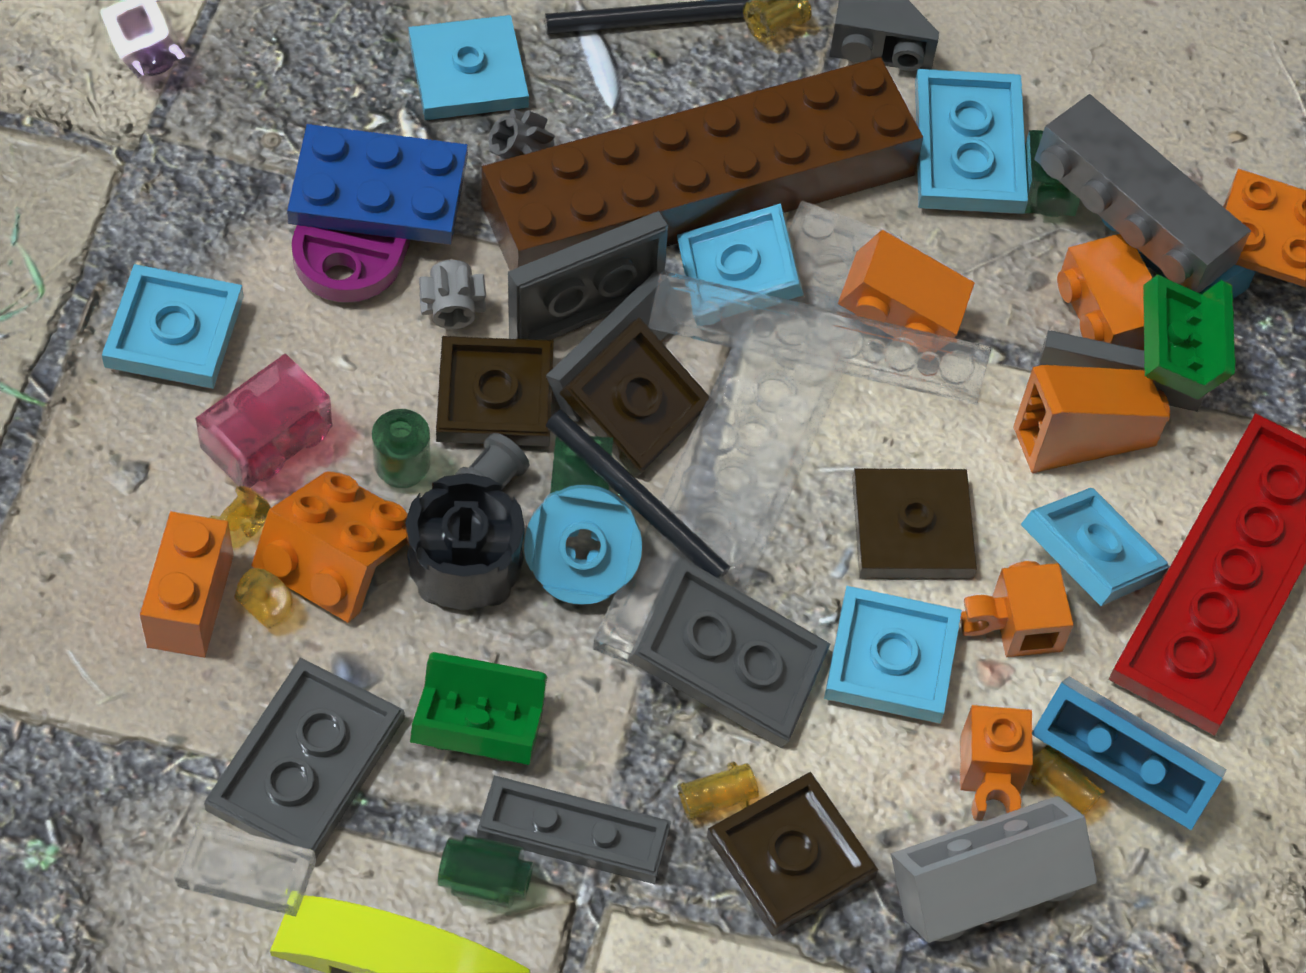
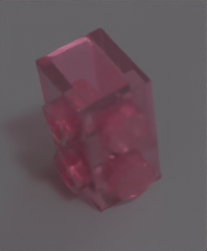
[195,353,333,492]

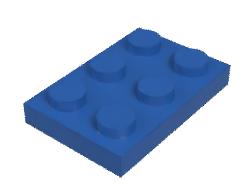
[287,124,468,245]

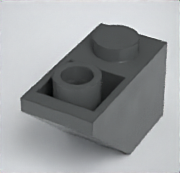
[829,0,939,71]

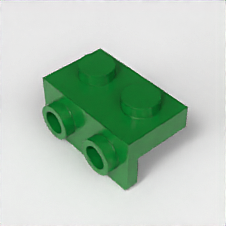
[1143,274,1236,400]
[410,652,548,765]

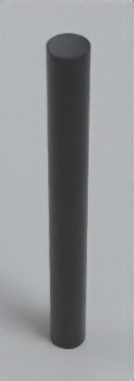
[545,0,750,34]
[546,410,731,579]

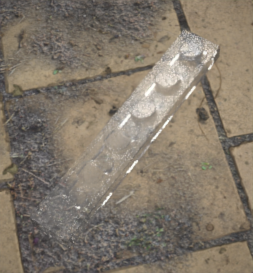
[648,271,991,405]

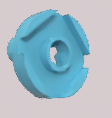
[524,485,642,604]

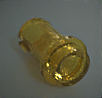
[1029,744,1105,816]
[677,761,759,822]

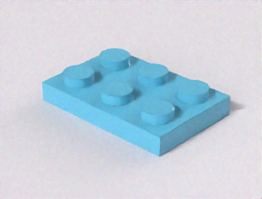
[915,69,1028,214]

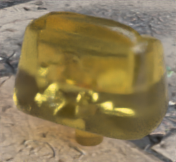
[209,486,271,548]
[234,568,295,629]

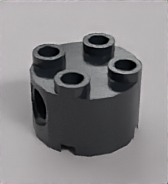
[406,473,525,610]

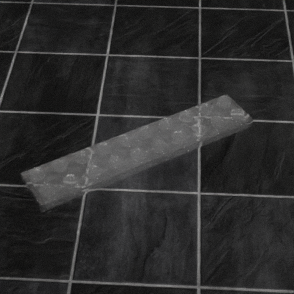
[593,201,902,668]

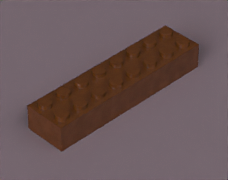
[481,57,923,270]

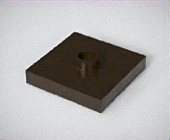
[559,317,713,477]
[436,336,554,446]
[852,468,977,578]
[707,771,878,936]

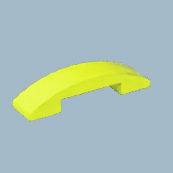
[270,895,530,973]

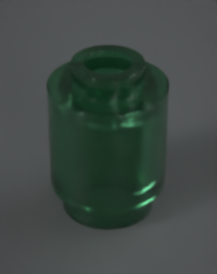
[372,409,431,488]
[438,834,534,909]

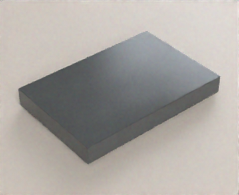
[508,211,668,340]
[627,557,831,748]
[204,657,405,866]

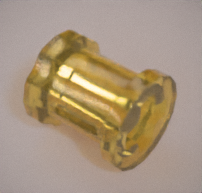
[743,0,812,44]

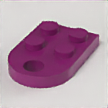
[292,225,411,302]

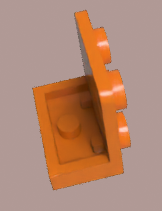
[1223,169,1306,287]
[251,471,408,623]

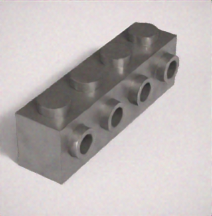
[1034,94,1251,293]

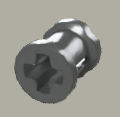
[455,433,530,490]

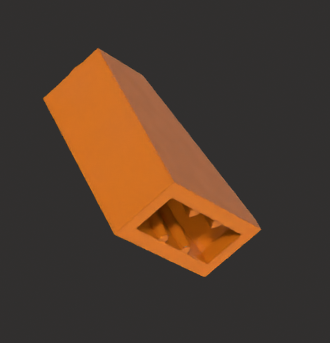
[1013,365,1170,473]

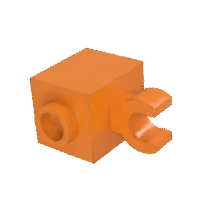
[960,561,1074,657]
[960,705,1033,821]

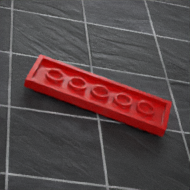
[1108,413,1306,736]

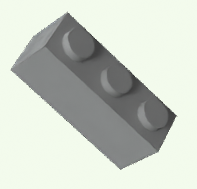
[891,796,1097,943]

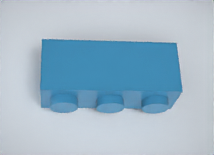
[1032,676,1227,830]

